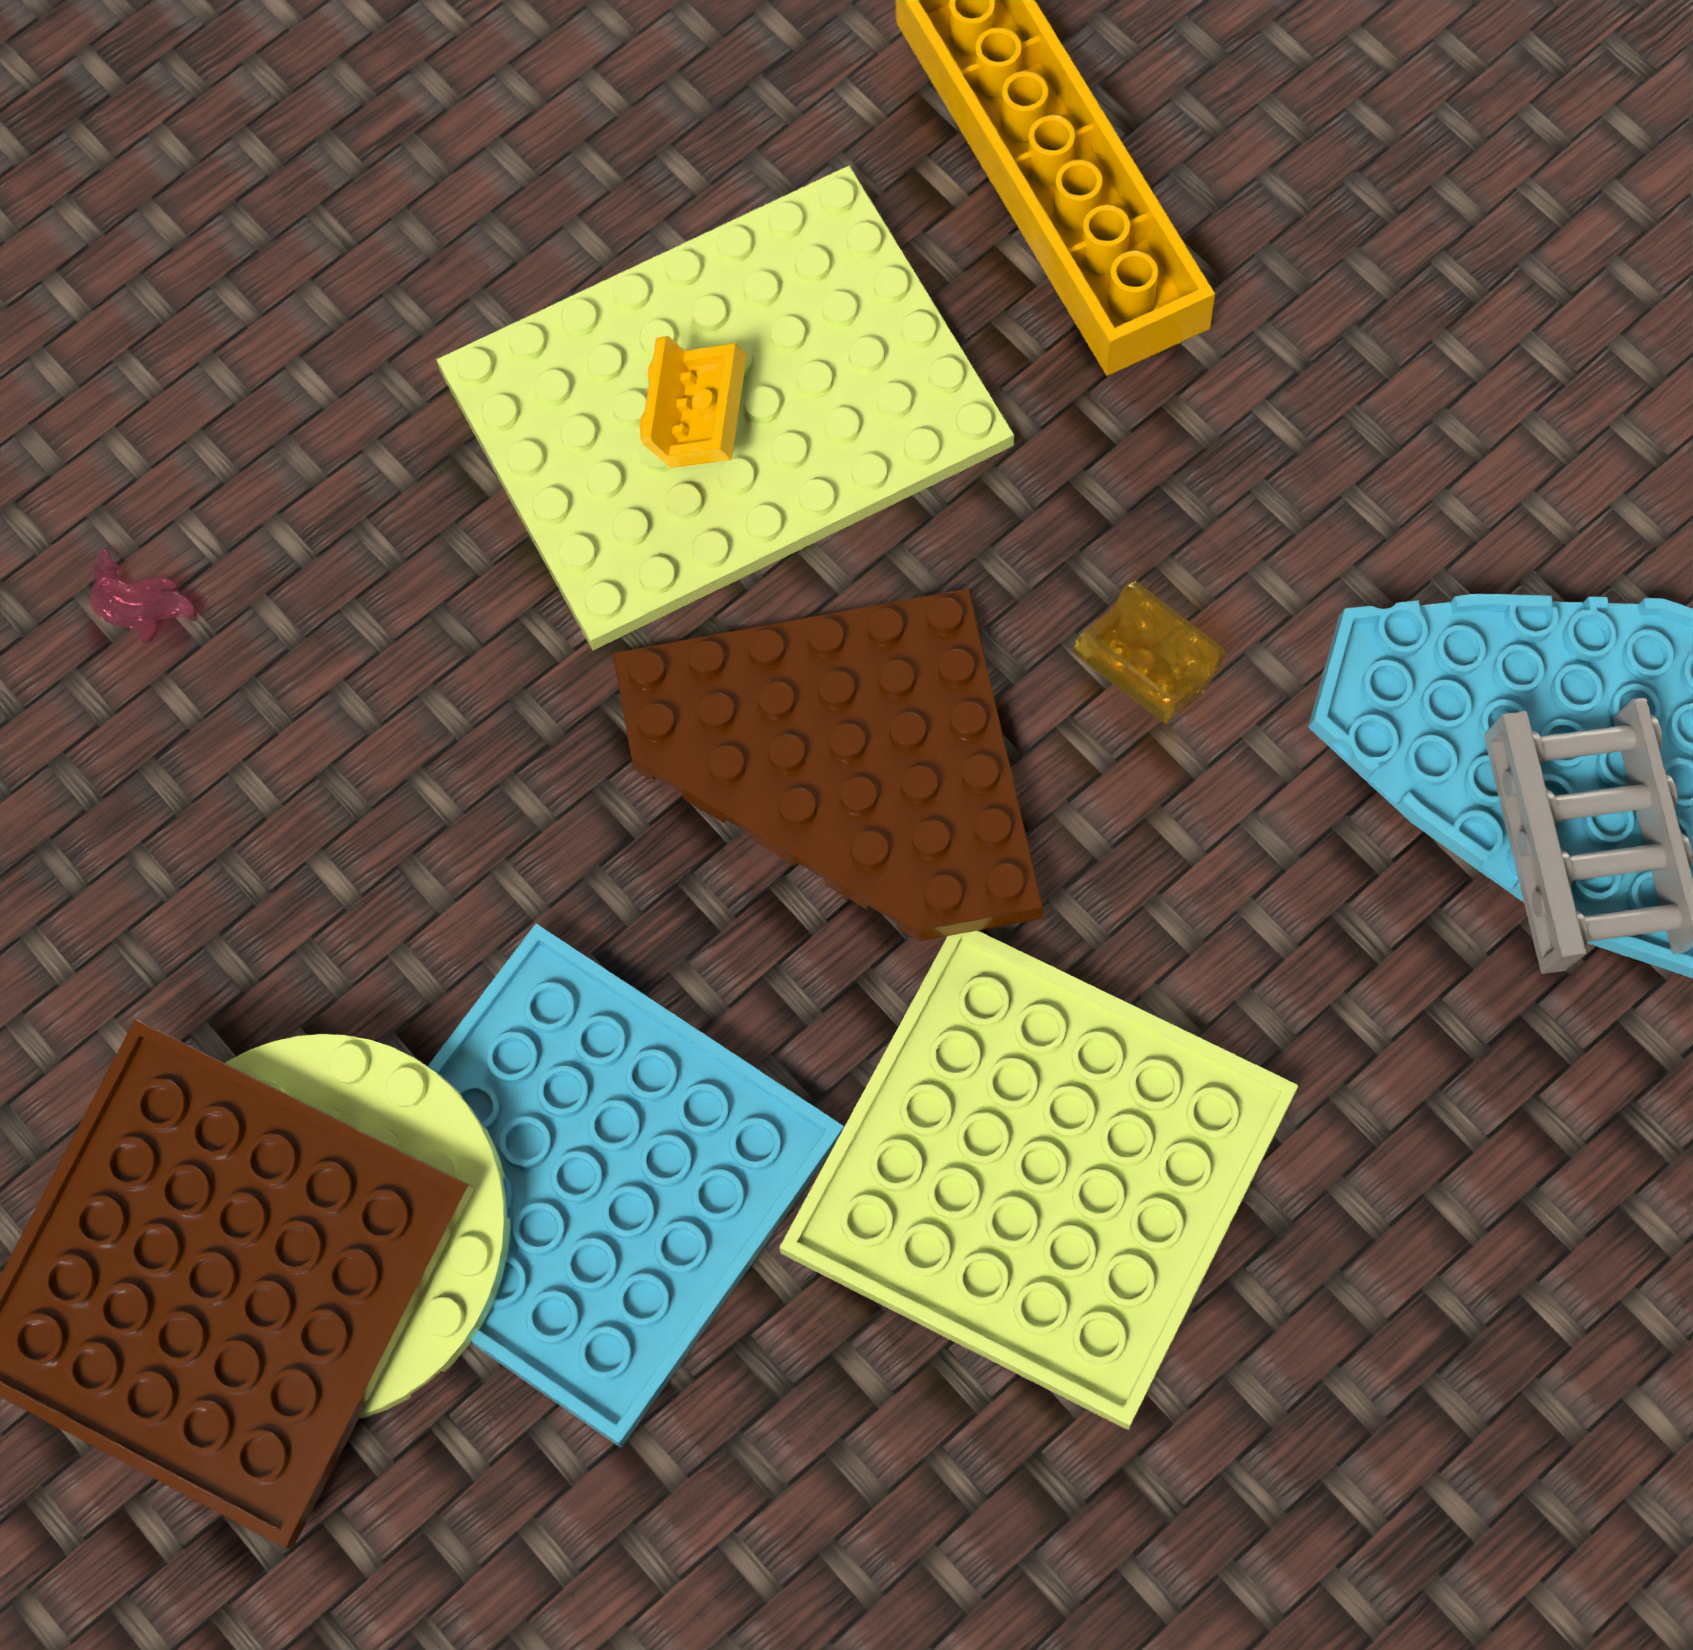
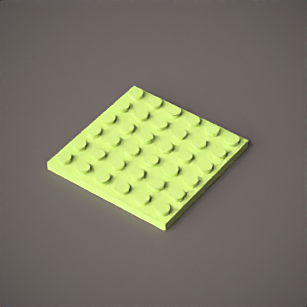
[779,931,1299,1430]

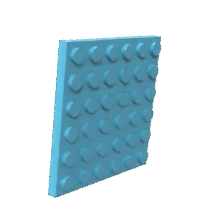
[428,924,844,1448]

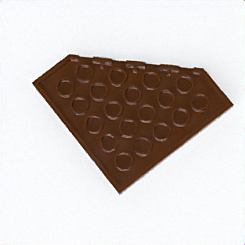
[613,588,1043,941]

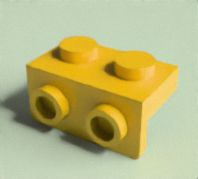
[640,336,747,468]

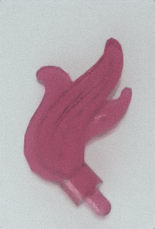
[89,548,198,643]

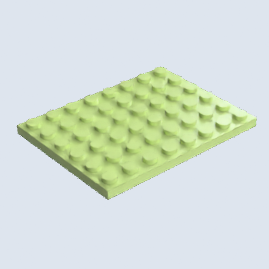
[436,166,1014,651]

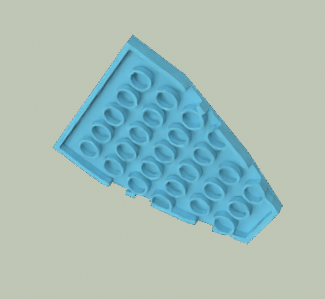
[1308,594,1693,978]

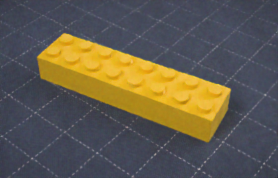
[896,0,1215,376]

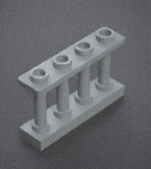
[1484,698,1693,974]

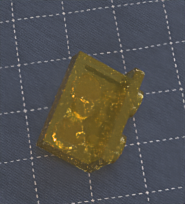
[1072,580,1225,725]

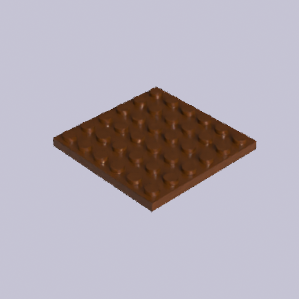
[0,1019,475,1549]

